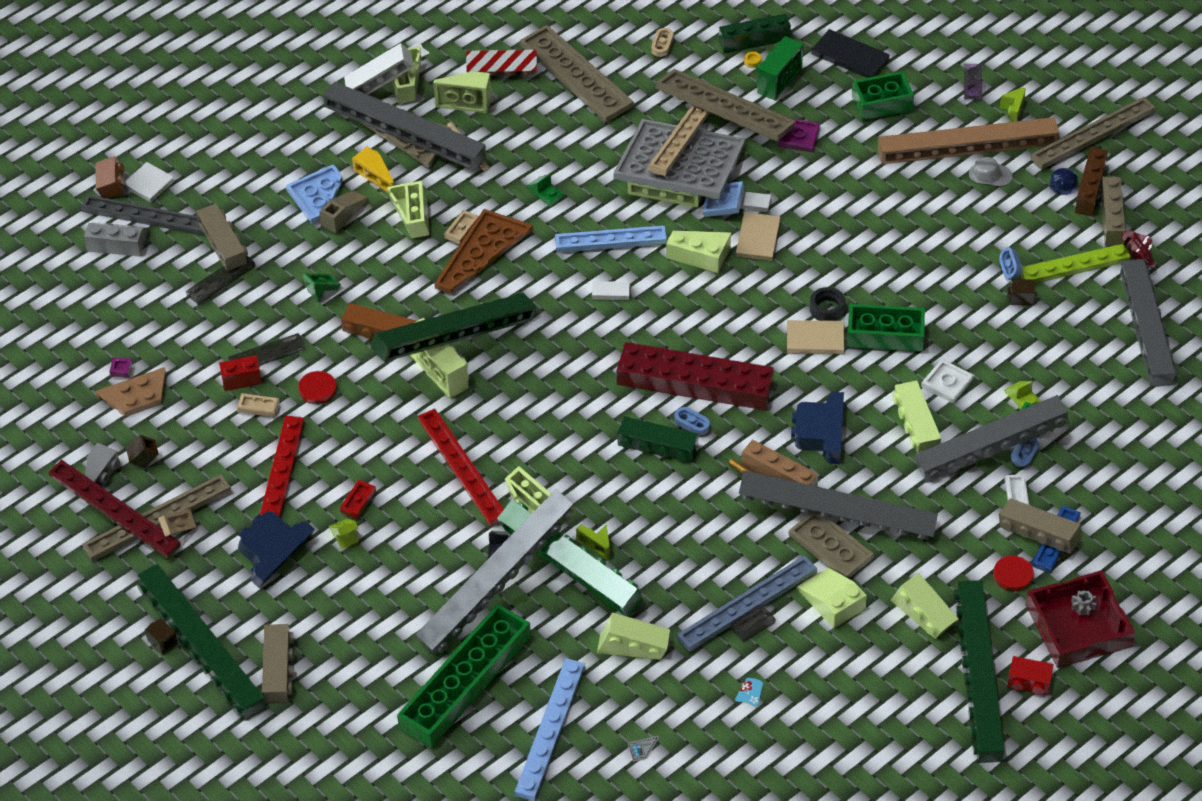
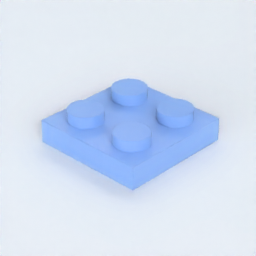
[703,181,745,217]

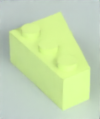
[387,181,429,238]

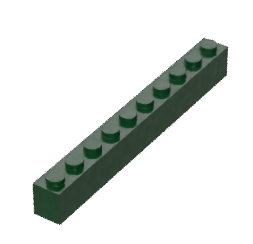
[371,293,537,362]
[137,564,266,721]
[954,580,1004,763]

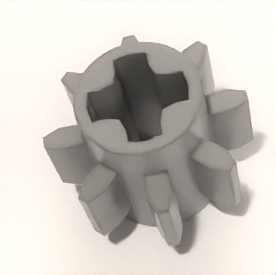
[1071,591,1097,616]

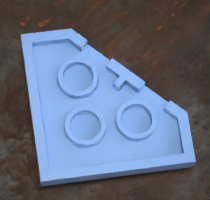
[286,164,343,224]

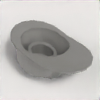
[969,157,1013,186]

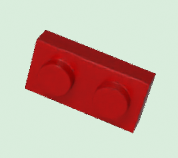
[340,480,376,519]

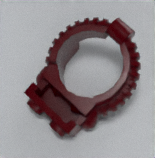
[1121,230,1156,269]

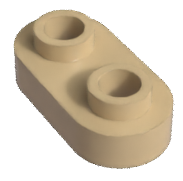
[651,28,673,57]

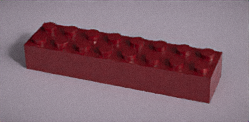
[616,342,774,411]

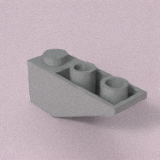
[85,443,120,504]

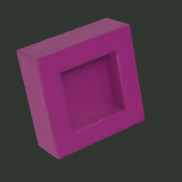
[109,357,133,378]

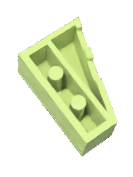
[392,46,421,103]
[666,231,731,273]
[505,466,551,513]
[890,572,958,639]
[597,612,670,660]

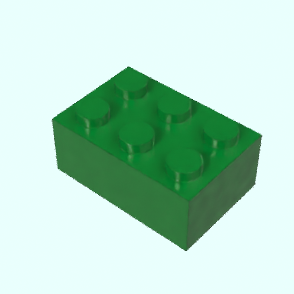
[756,36,803,101]
[852,71,914,120]

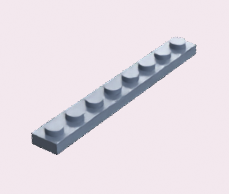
[677,555,817,652]

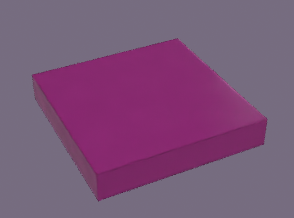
[778,118,820,153]

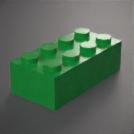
[847,304,925,351]

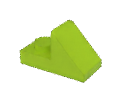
[1000,87,1026,122]
[1004,381,1041,409]
[329,519,359,549]
[576,524,610,560]

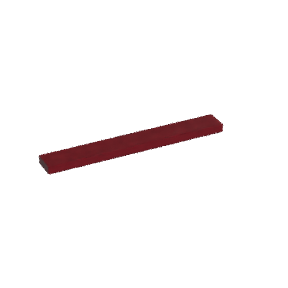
[48,459,181,559]

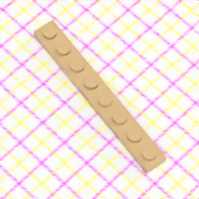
[648,105,710,176]

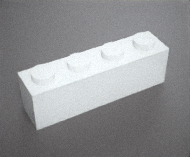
[344,43,414,95]

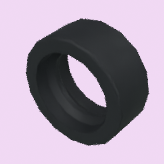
[810,287,845,321]

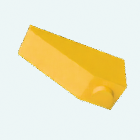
[352,146,394,193]

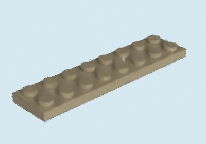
[520,25,634,122]
[655,69,796,141]

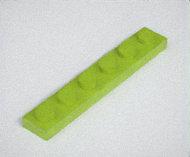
[1021,244,1130,284]

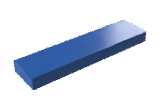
[1032,505,1081,574]

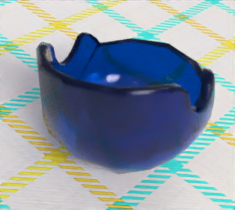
[1049,168,1078,195]

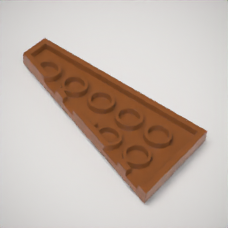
[434,209,533,294]

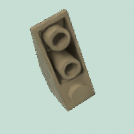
[319,191,368,233]

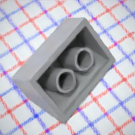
[84,222,149,257]

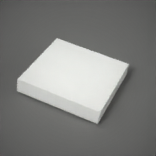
[124,162,175,203]
[921,359,974,404]

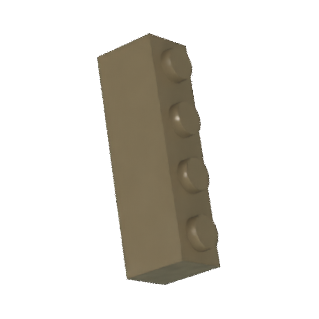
[1100,177,1126,246]
[196,203,248,271]
[999,498,1082,553]
[262,624,294,704]

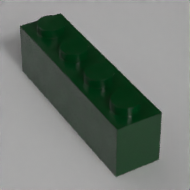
[719,14,791,54]
[617,416,698,463]

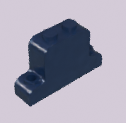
[791,392,844,464]
[238,511,315,589]

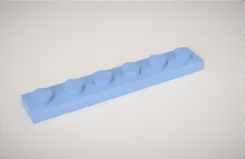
[555,226,667,253]

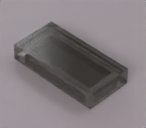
[731,606,776,643]

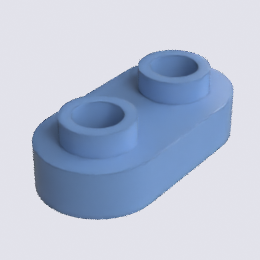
[999,247,1022,280]
[674,407,710,435]
[1011,437,1039,467]

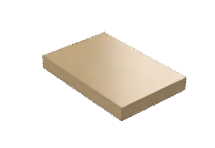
[736,212,780,261]
[787,320,844,354]

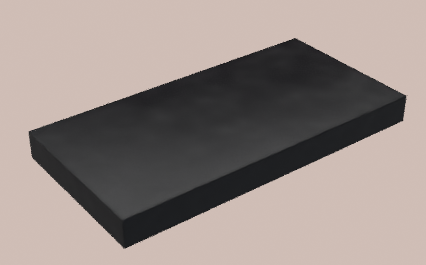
[811,29,890,78]

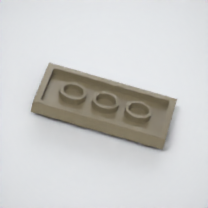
[788,511,874,579]

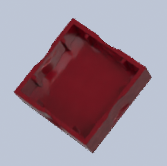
[1025,570,1135,668]

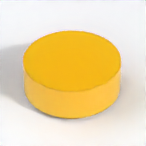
[744,52,762,68]

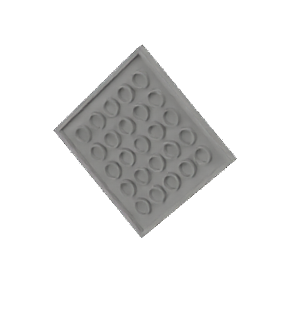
[613,119,746,199]

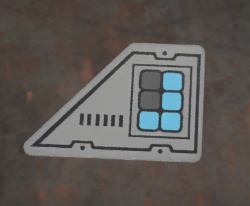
[628,736,659,761]

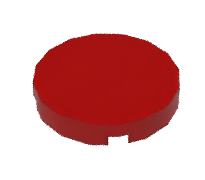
[298,371,336,404]
[993,556,1034,592]

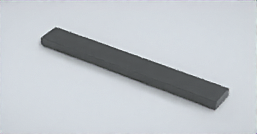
[81,195,205,236]

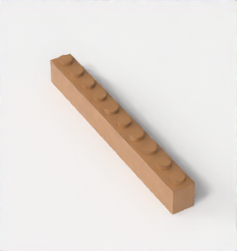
[878,117,1060,165]

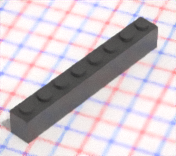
[1120,259,1177,387]
[915,395,1069,483]

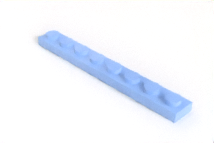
[515,658,585,801]

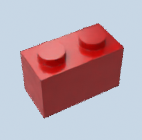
[219,355,262,391]
[1007,656,1054,695]

